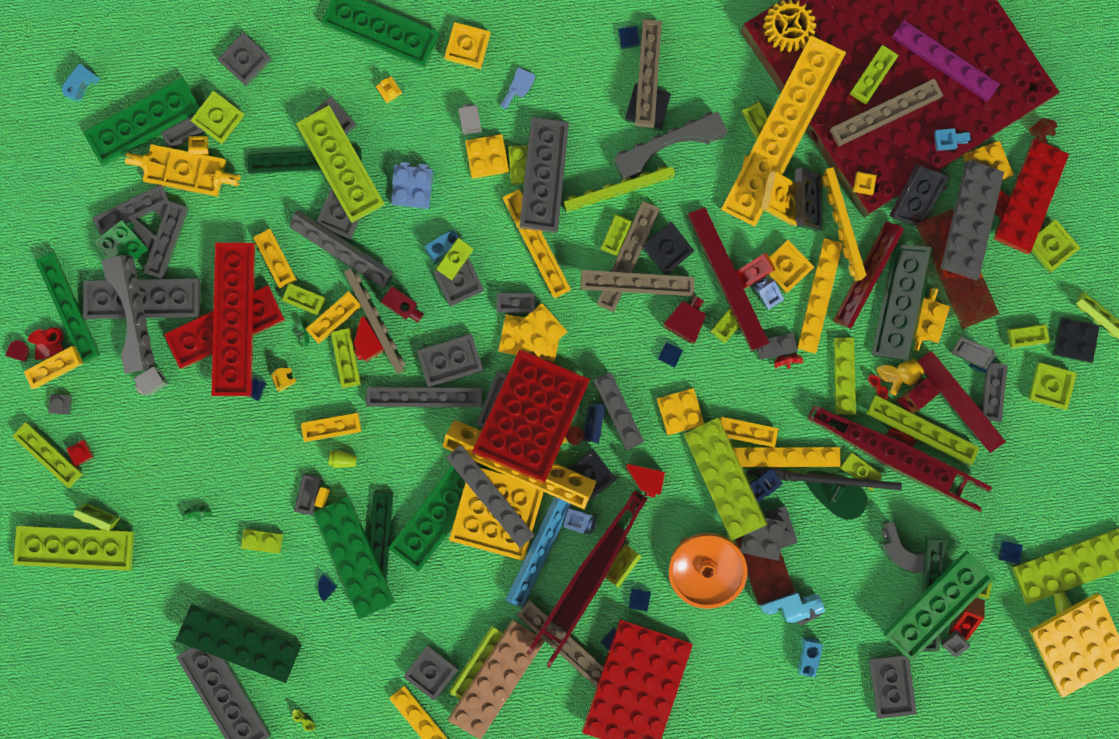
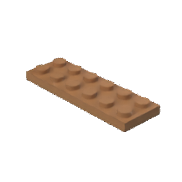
[447,619,545,739]

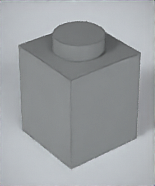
[458,104,482,135]
[134,367,169,396]

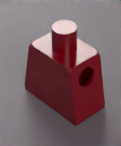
[381,286,424,323]
[662,296,706,345]
[896,377,940,413]

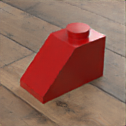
[354,316,385,362]
[626,464,665,498]
[949,598,985,640]

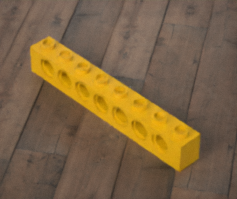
[443,420,596,509]

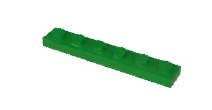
[35,252,101,364]

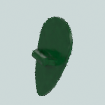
[805,471,867,520]

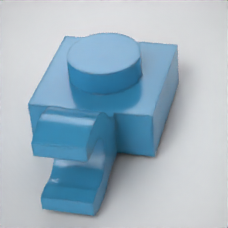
[934,128,970,151]

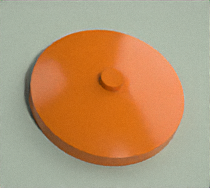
[669,533,747,609]

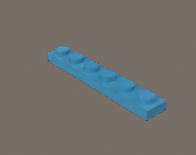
[506,497,572,607]

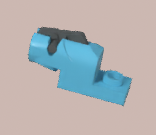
[759,592,825,625]

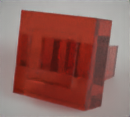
[1028,118,1058,143]

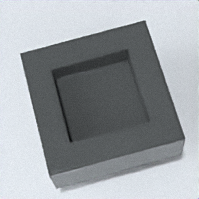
[48,394,72,415]
[941,630,970,658]

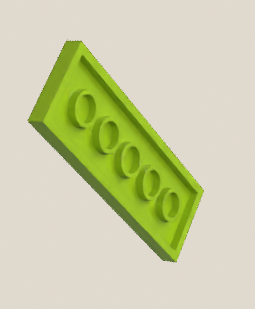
[296,105,385,223]
[684,418,768,540]
[13,526,135,571]
[1012,528,1119,604]

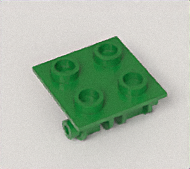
[94,220,148,260]

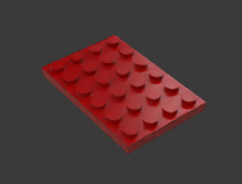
[472,349,590,484]
[581,619,693,739]

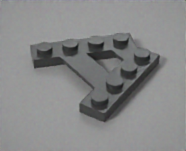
[92,185,189,279]

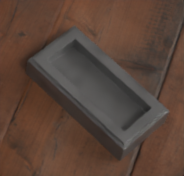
[951,337,996,370]

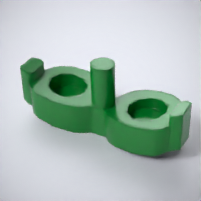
[295,318,309,347]
[182,506,212,521]

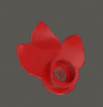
[27,327,64,360]

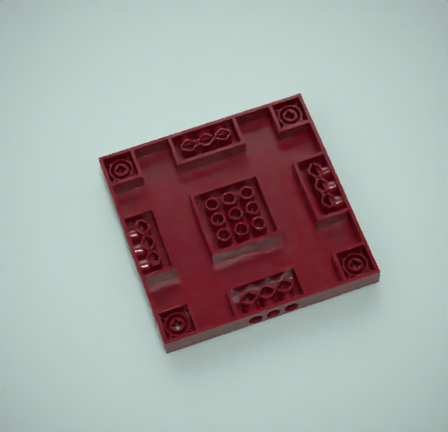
[741,0,1060,218]

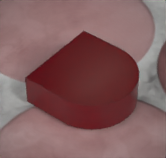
[5,340,29,362]

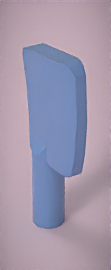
[500,68,535,109]

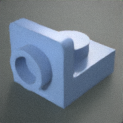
[752,277,784,310]
[563,508,596,534]

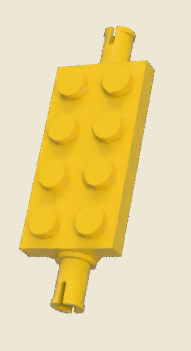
[125,144,241,197]

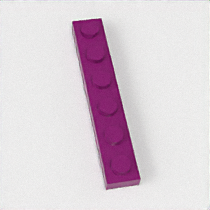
[891,20,1000,102]

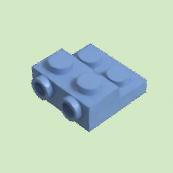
[391,162,434,209]

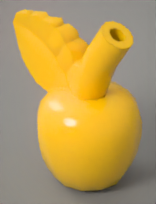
[876,359,924,396]

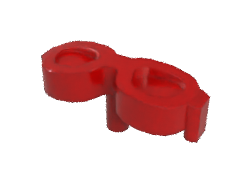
[774,353,803,369]
[868,374,889,400]
[886,427,916,447]

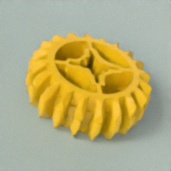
[763,0,816,53]

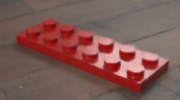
[993,139,1069,255]
[164,285,285,369]

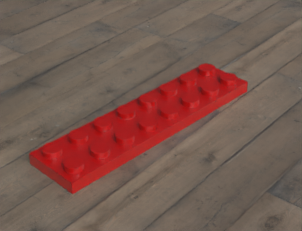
[211,242,255,397]

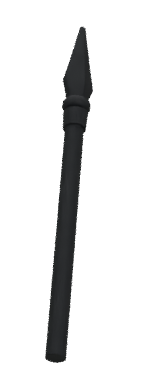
[746,468,902,490]

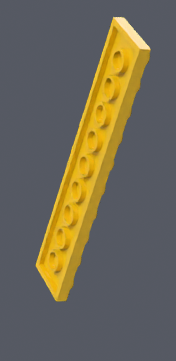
[721,36,846,227]

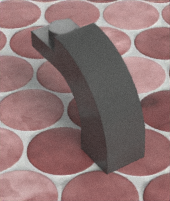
[880,521,924,573]

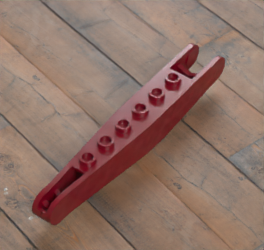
[807,405,992,513]
[526,490,648,669]

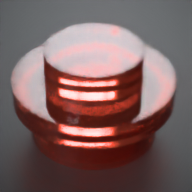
[565,426,583,445]

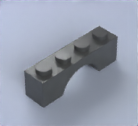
[593,372,644,450]

